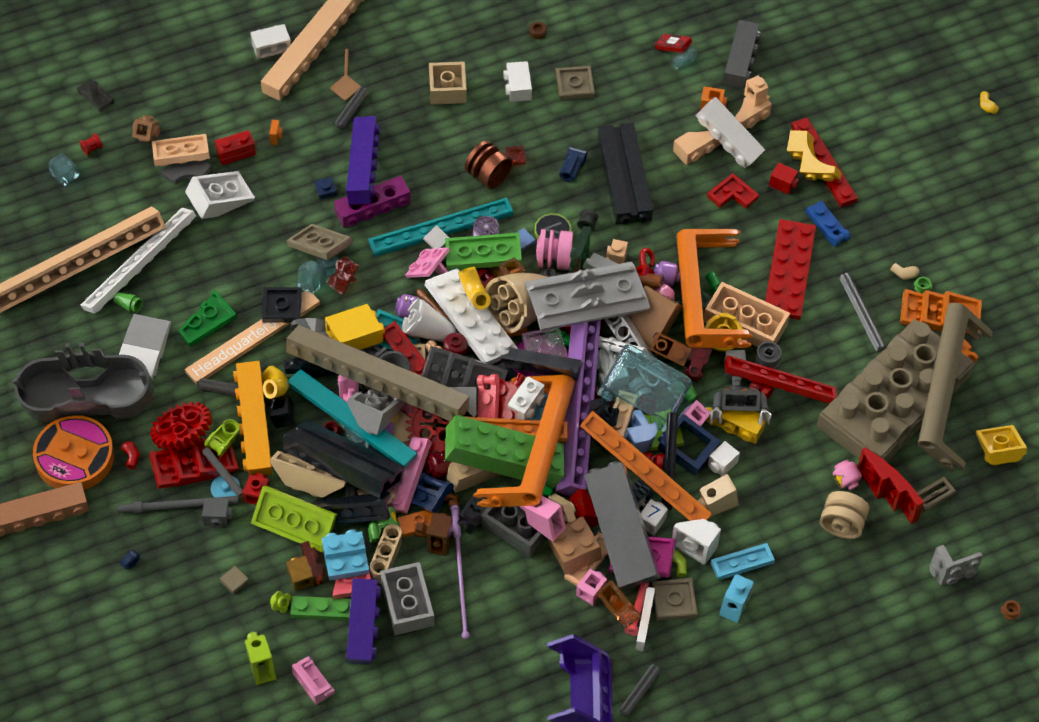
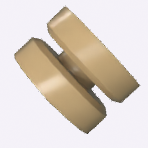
[820,491,870,539]

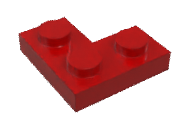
[707,173,759,209]

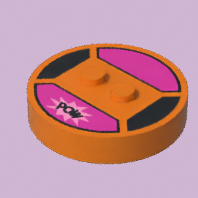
[33,415,114,490]

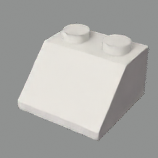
[672,519,721,565]

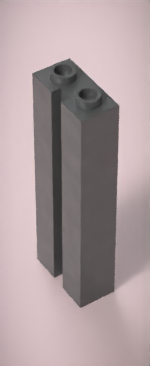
[584,461,661,591]

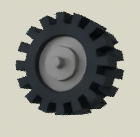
[632,479,654,510]

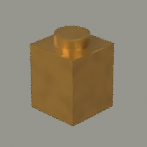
[286,556,314,591]

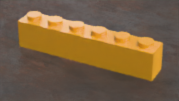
[233,361,273,476]

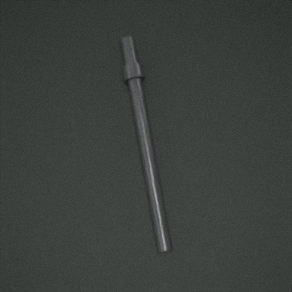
[118,496,239,514]

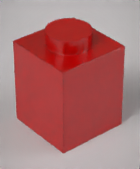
[769,163,799,194]

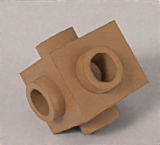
[132,115,160,143]

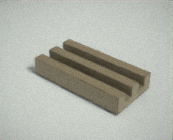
[917,477,956,513]

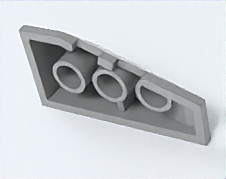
[347,389,406,435]

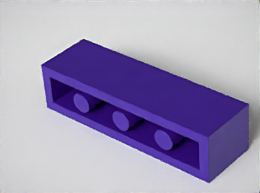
[346,578,381,665]

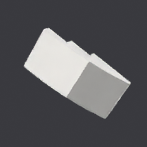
[119,314,171,381]

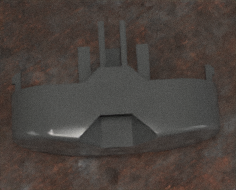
[12,343,154,422]

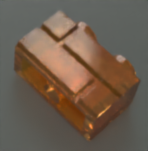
[596,580,641,628]

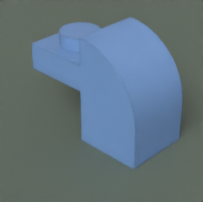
[624,409,657,453]

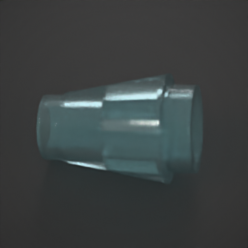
[671,46,698,69]

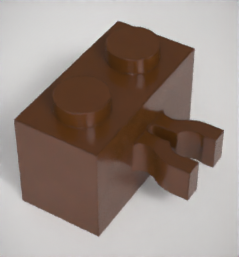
[415,513,453,557]

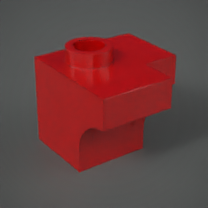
[567,489,599,527]

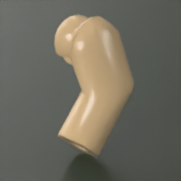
[890,263,919,280]

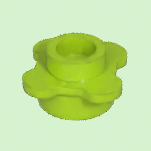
[270,591,291,613]

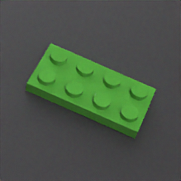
[445,233,522,271]

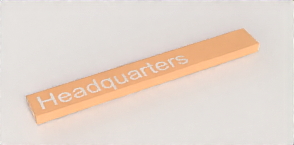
[185,289,320,385]

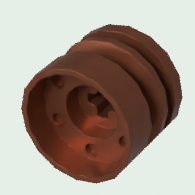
[464,140,513,189]

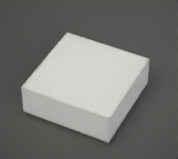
[423,225,449,249]

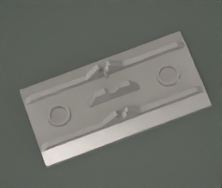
[524,262,650,331]

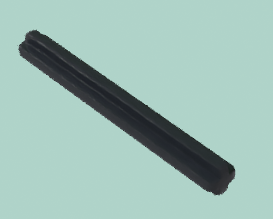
[662,412,678,510]

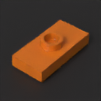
[397,510,433,538]

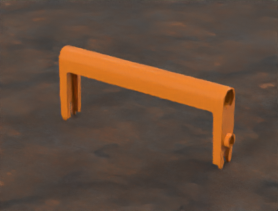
[677,229,752,348]
[473,375,575,507]

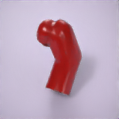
[121,441,140,470]

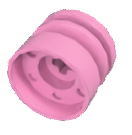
[536,229,573,271]

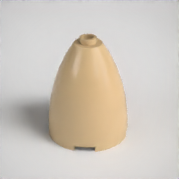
[485,273,547,333]

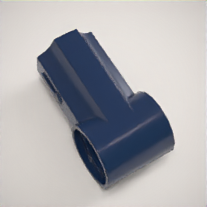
[559,146,588,182]

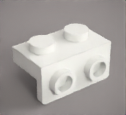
[508,377,545,420]

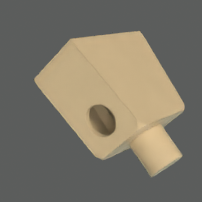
[697,474,739,516]

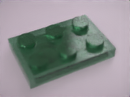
[569,226,591,273]

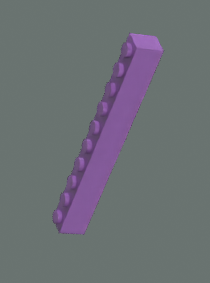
[556,320,601,497]

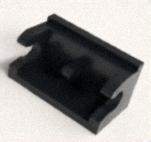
[457,486,488,535]

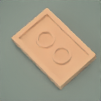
[152,134,210,166]

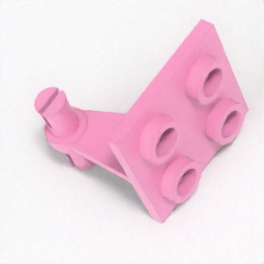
[405,248,460,278]

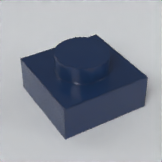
[314,177,337,200]

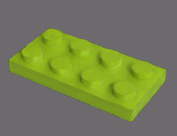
[251,485,337,553]

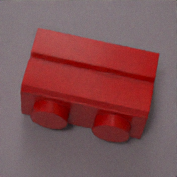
[214,130,256,165]

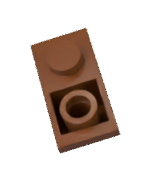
[649,332,692,366]

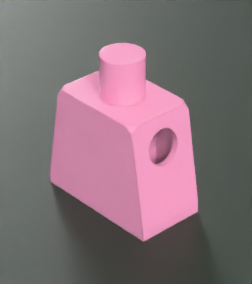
[520,496,566,541]

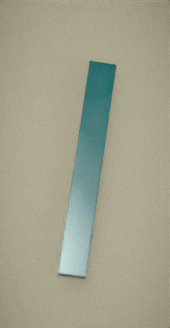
[368,198,514,257]
[288,369,417,469]

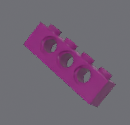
[334,176,411,228]

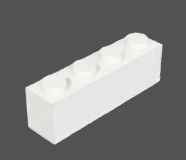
[695,97,765,168]

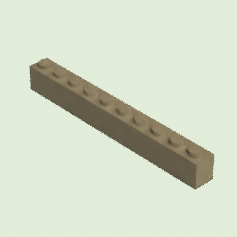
[286,325,469,421]

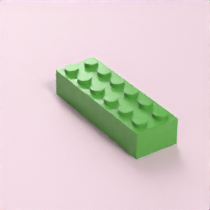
[445,415,564,488]

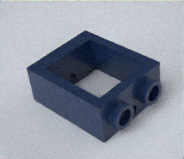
[657,414,721,476]

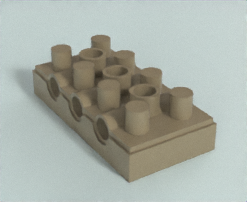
[816,319,975,462]

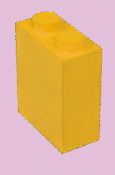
[325,304,385,350]

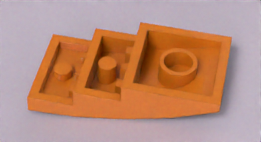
[900,289,982,333]

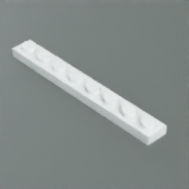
[81,208,196,314]

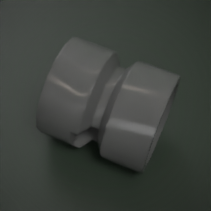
[754,341,782,370]

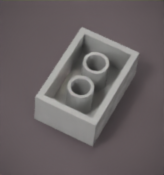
[380,562,434,635]

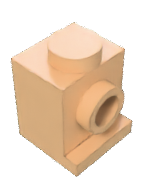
[744,75,769,107]
[606,239,628,264]

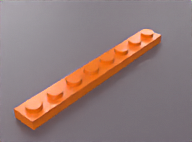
[580,411,713,521]

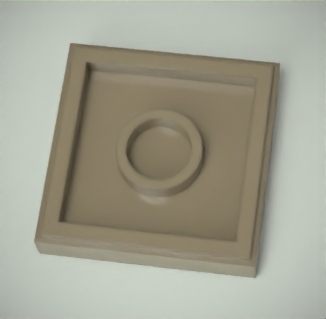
[555,66,595,100]
[652,578,698,621]

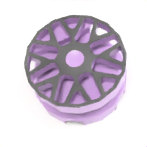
[473,216,499,236]

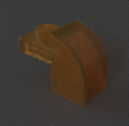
[490,257,525,277]

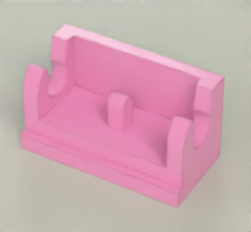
[292,657,335,705]

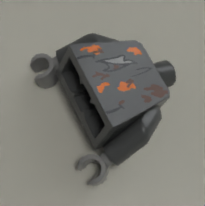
[710,386,771,425]

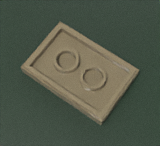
[287,224,353,260]

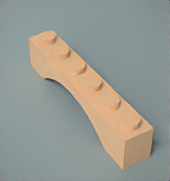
[673,93,772,165]

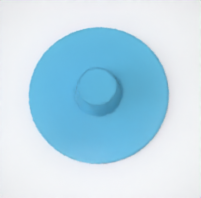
[211,476,240,497]

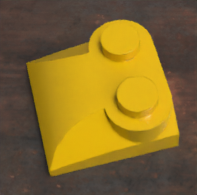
[976,425,1027,465]

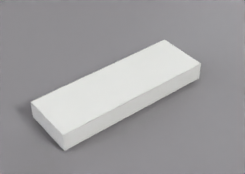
[636,587,655,652]

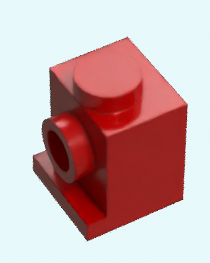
[242,473,270,505]

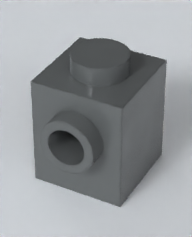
[202,498,233,528]

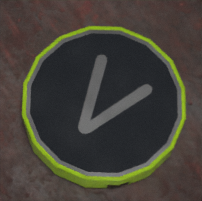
[534,213,571,240]

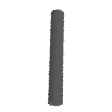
[202,447,243,497]

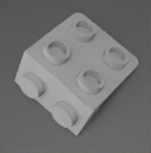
[929,545,983,586]

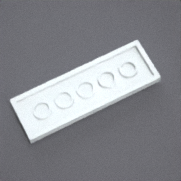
[425,269,518,364]

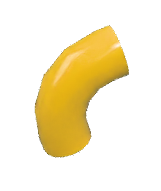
[458,267,491,310]
[262,366,289,399]

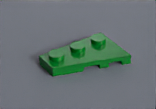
[178,289,237,347]

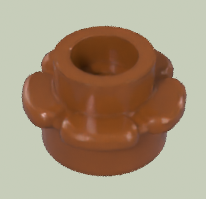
[1001,600,1021,620]

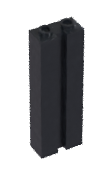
[597,122,653,225]
[282,420,405,498]

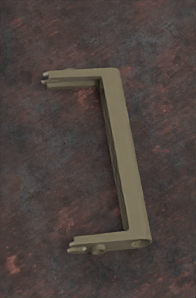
[918,303,993,472]

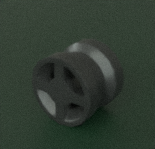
[577,209,598,232]

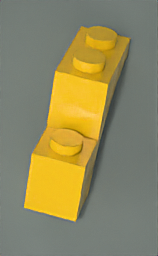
[787,131,841,181]

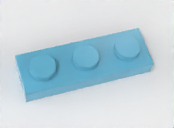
[710,543,775,580]

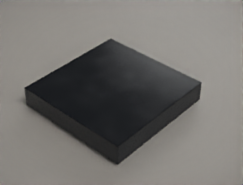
[262,287,302,323]

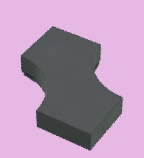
[160,160,212,184]

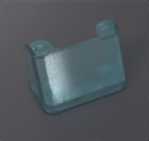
[597,344,692,432]

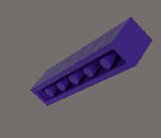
[346,116,380,205]

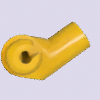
[980,91,999,114]

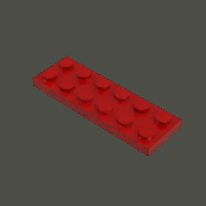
[765,219,816,320]

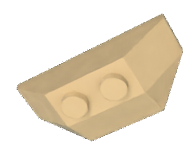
[270,451,347,498]

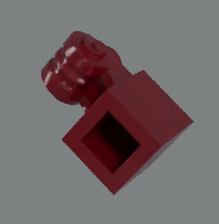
[684,348,712,382]

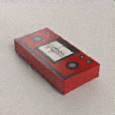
[654,34,693,53]

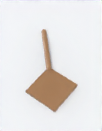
[330,49,361,102]

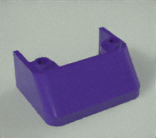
[547,634,613,722]

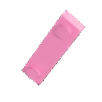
[388,437,432,513]

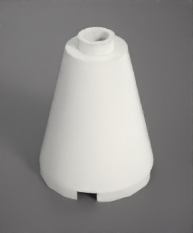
[402,299,457,342]

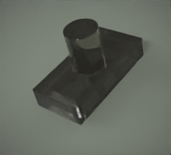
[77,78,114,113]

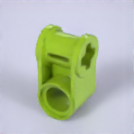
[204,419,240,457]

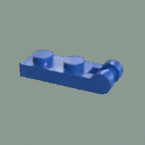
[806,201,851,247]

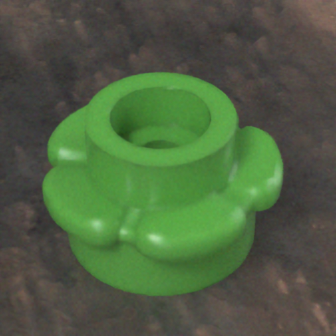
[914,277,932,293]

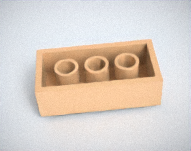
[703,282,790,347]

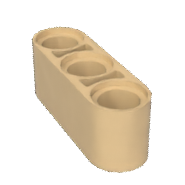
[370,524,402,584]

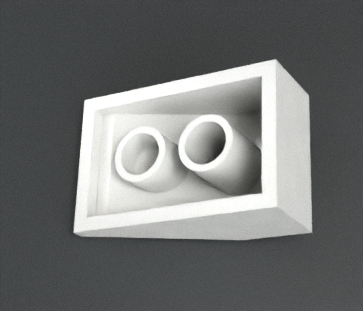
[185,171,255,219]

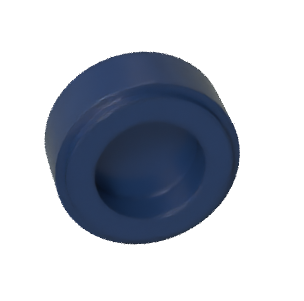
[120,550,140,570]

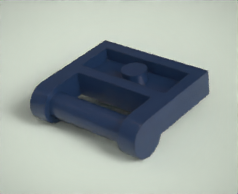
[411,471,454,513]

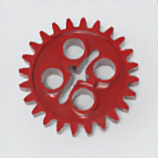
[150,401,213,452]
[405,406,467,454]

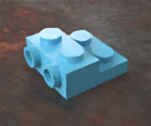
[322,530,369,581]

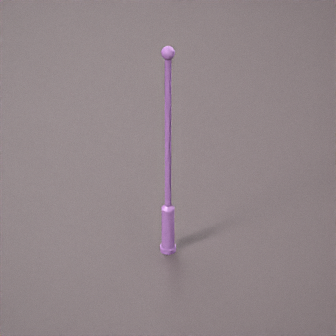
[450,505,470,639]

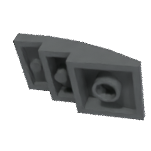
[421,346,508,402]

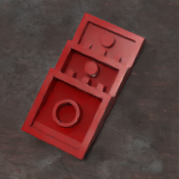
[149,438,239,489]
[857,447,924,524]

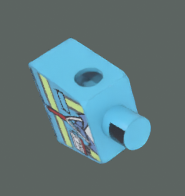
[719,574,754,623]

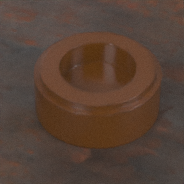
[529,22,547,39]

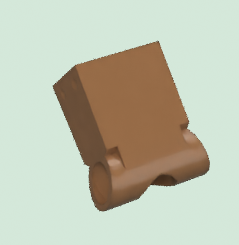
[624,285,683,356]

